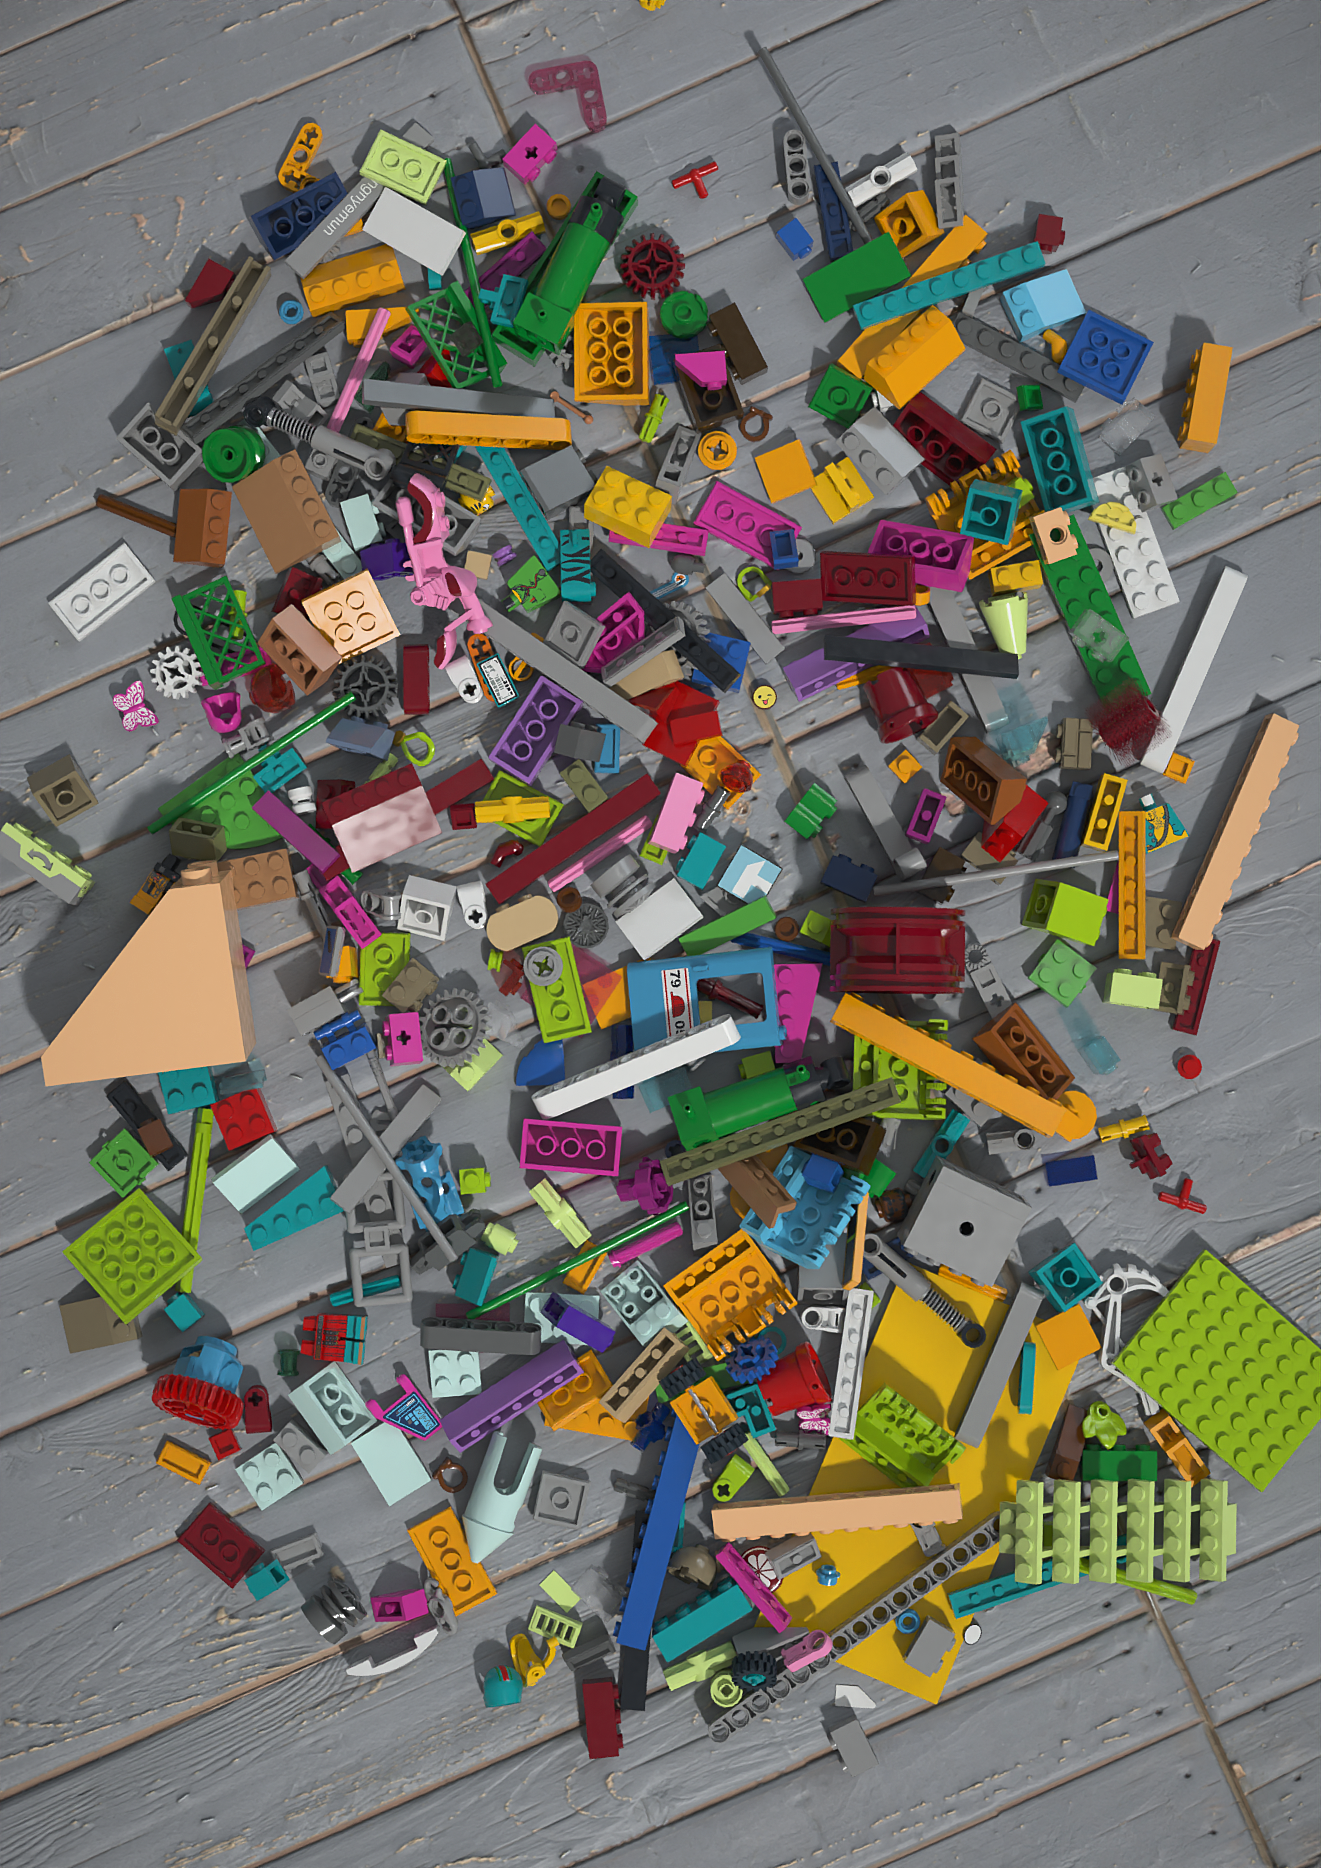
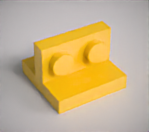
[810,457,874,524]

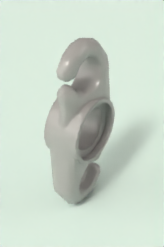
[423,1577,458,1635]

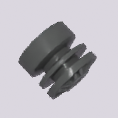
[301,1576,367,1645]

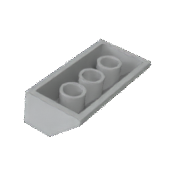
[372,479,481,556]

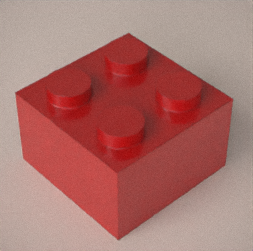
[210,1086,278,1151]

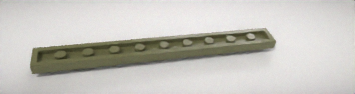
[660,1077,901,1186]

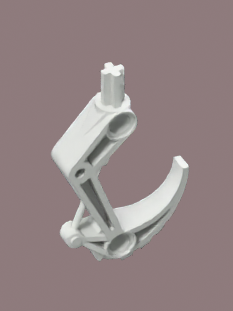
[1083,1263,1169,1416]

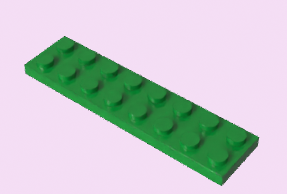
[1028,514,1152,714]

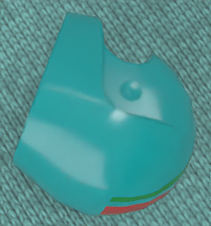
[483,1665,523,1708]

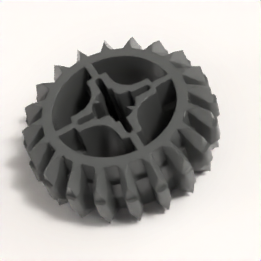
[332,655,399,721]

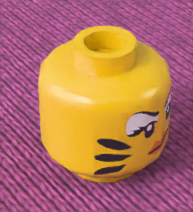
[458,485,496,516]

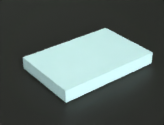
[211,1134,300,1214]
[351,1422,432,1506]

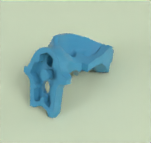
[395,1136,465,1232]

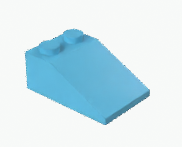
[1000,269,1086,343]

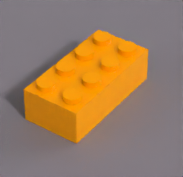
[1177,343,1233,453]

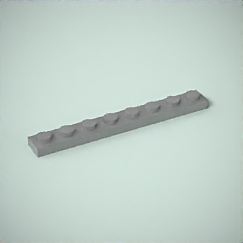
[325,1074,410,1268]

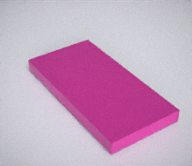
[693,481,802,571]

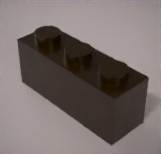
[707,302,768,385]

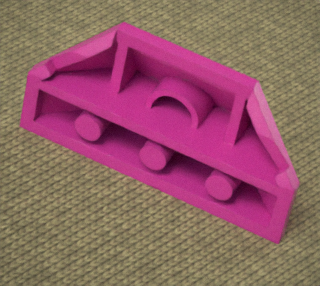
[581,592,645,673]

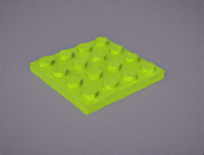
[62,1188,203,1325]

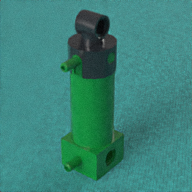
[513,176,627,356]
[667,1056,851,1151]

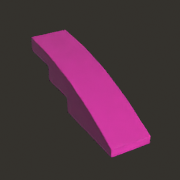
[305,864,382,949]

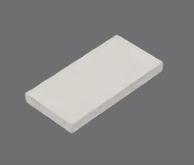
[362,187,466,276]
[48,543,156,642]

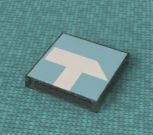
[716,844,783,904]

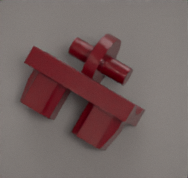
[1129,1133,1173,1180]

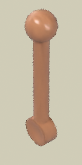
[550,391,593,424]

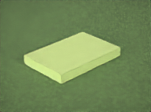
[359,129,447,206]

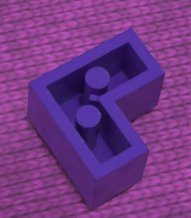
[360,539,414,581]

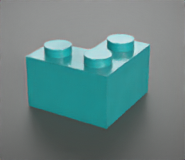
[723,1380,776,1438]

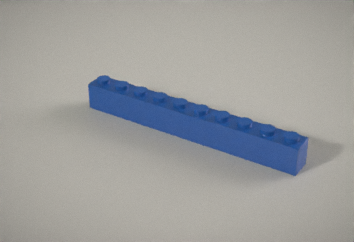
[612,1408,700,1651]

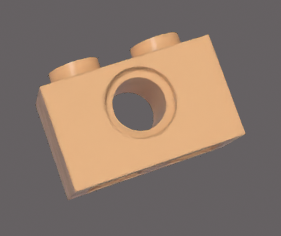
[1029,507,1078,565]

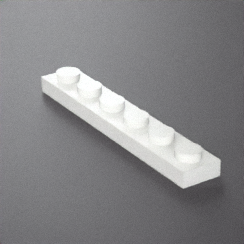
[829,1288,874,1440]

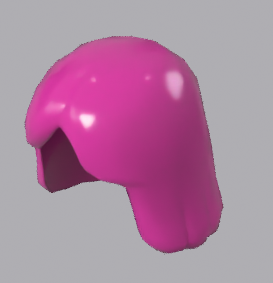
[201,692,242,733]

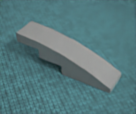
[935,133,964,229]

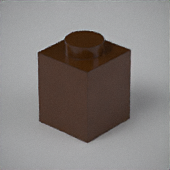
[137,1118,173,1158]

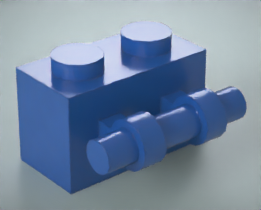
[314,1009,377,1070]

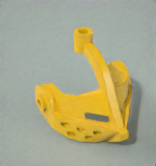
[509,1634,559,1688]

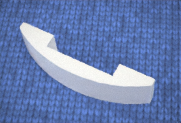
[346,1624,440,1676]

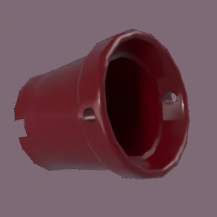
[863,667,938,744]

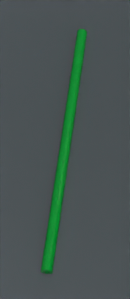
[444,158,503,388]
[147,691,356,835]
[466,1201,690,1319]

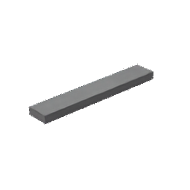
[330,1084,442,1215]

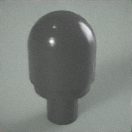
[671,554,705,575]

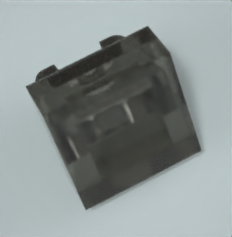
[450,321,484,357]

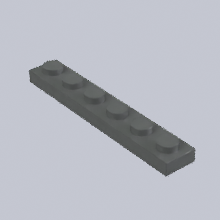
[953,312,1085,403]

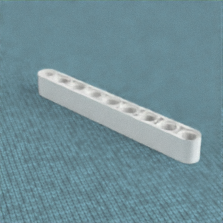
[1139,566,1248,774]
[531,1014,741,1120]

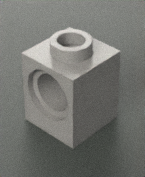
[305,448,339,482]

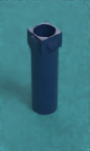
[1052,781,1094,868]

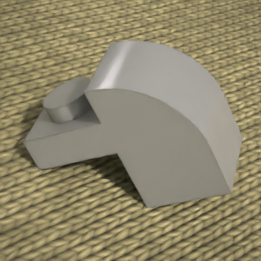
[272,380,329,429]

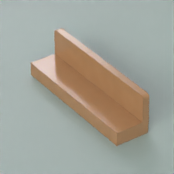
[718,1155,797,1229]

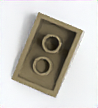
[59,1296,143,1354]

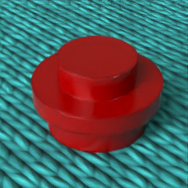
[1177,1055,1202,1079]

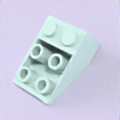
[600,1260,688,1348]

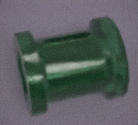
[277,1349,300,1376]

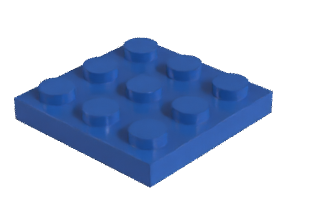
[1057,310,1154,405]

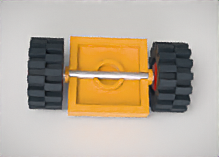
[659,1357,749,1464]

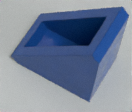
[769,529,799,570]

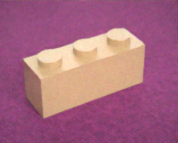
[609,650,684,702]

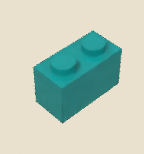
[675,832,726,891]

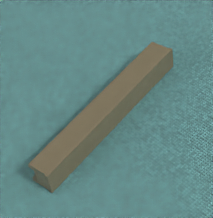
[155,256,271,436]

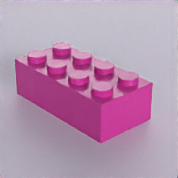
[519,1118,623,1176]

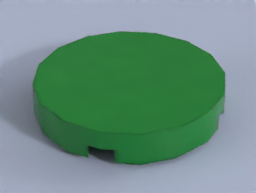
[660,291,708,339]

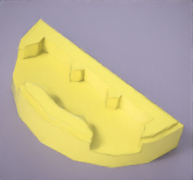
[1088,502,1136,535]

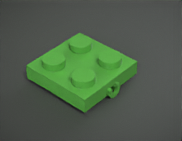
[1027,939,1097,1008]
[89,1128,160,1198]

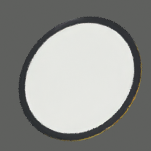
[964,1624,982,1645]

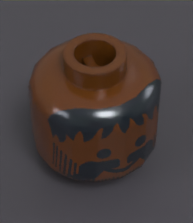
[875,1187,912,1223]

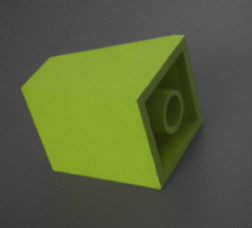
[1021,879,1109,946]

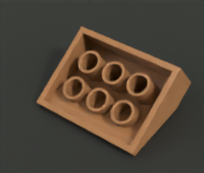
[232,449,341,574]

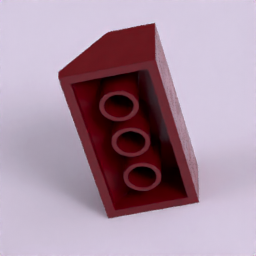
[893,392,997,488]

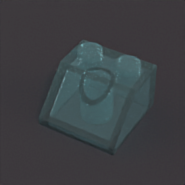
[996,716,1048,768]

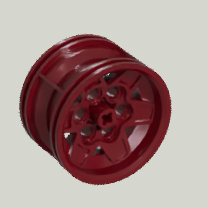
[830,907,966,994]

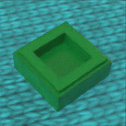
[1016,385,1044,411]

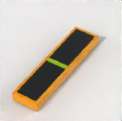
[842,1192,869,1291]

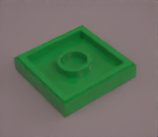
[808,363,873,429]

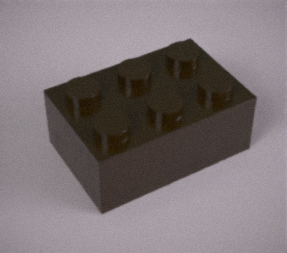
[672,343,744,434]
[794,1117,886,1176]

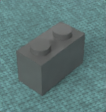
[554,721,606,762]

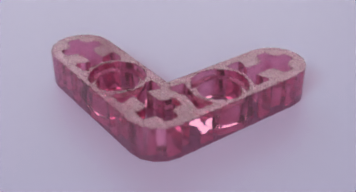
[529,61,607,133]

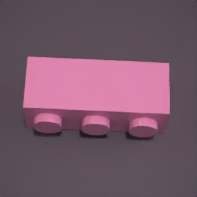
[648,773,705,854]

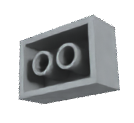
[116,402,203,492]

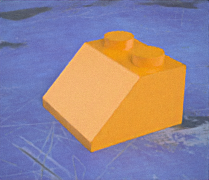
[874,190,945,258]

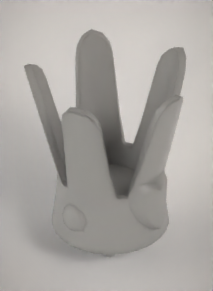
[880,1118,901,1150]

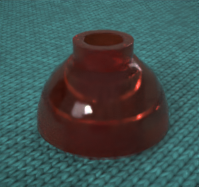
[720,760,753,793]

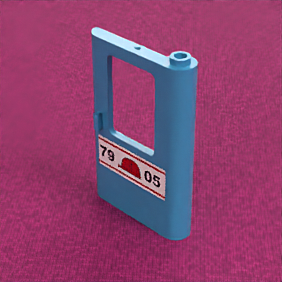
[627,947,787,1052]

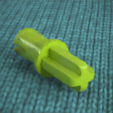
[638,394,669,443]
[228,590,247,640]

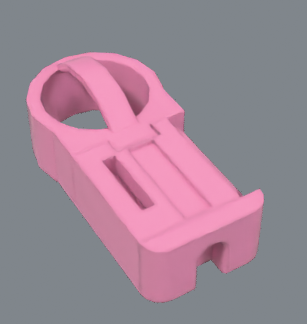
[781,1630,833,1672]

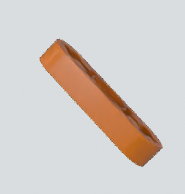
[467,634,495,703]

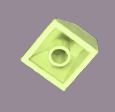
[442,1027,503,1091]

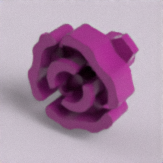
[616,1157,673,1216]

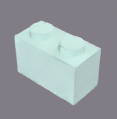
[340,494,387,553]

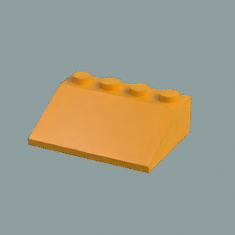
[574,302,650,406]

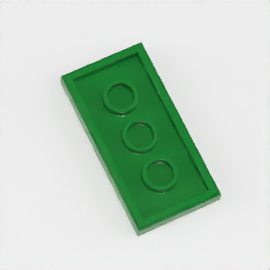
[802,232,911,323]

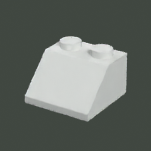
[397,875,457,941]

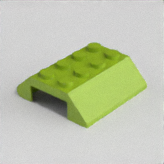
[853,1019,948,1120]
[839,1383,966,1488]

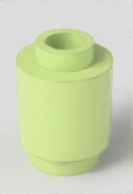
[481,1223,519,1256]

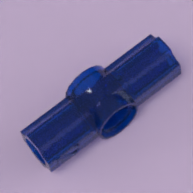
[610,1025,634,1099]

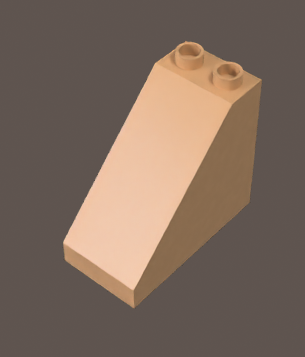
[41,860,256,1086]

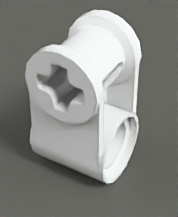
[445,655,483,704]
[457,880,489,929]
[799,1305,847,1333]

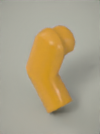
[1042,328,1067,365]

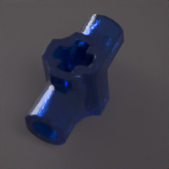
[631,1402,670,1452]

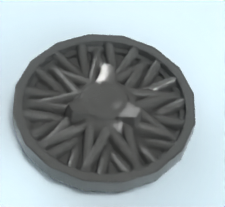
[563,903,609,949]

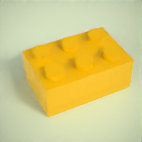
[584,466,672,548]

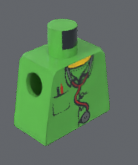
[501,555,562,613]

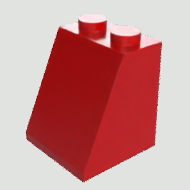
[981,785,1049,862]

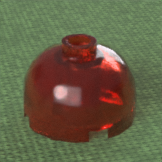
[249,663,295,714]

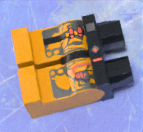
[130,853,182,915]

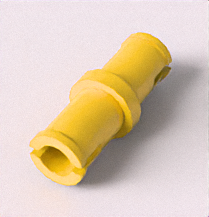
[1098,1115,1150,1143]

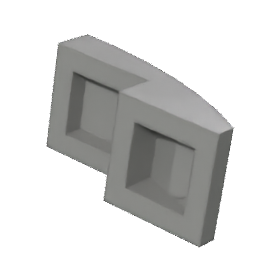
[305,352,340,408]

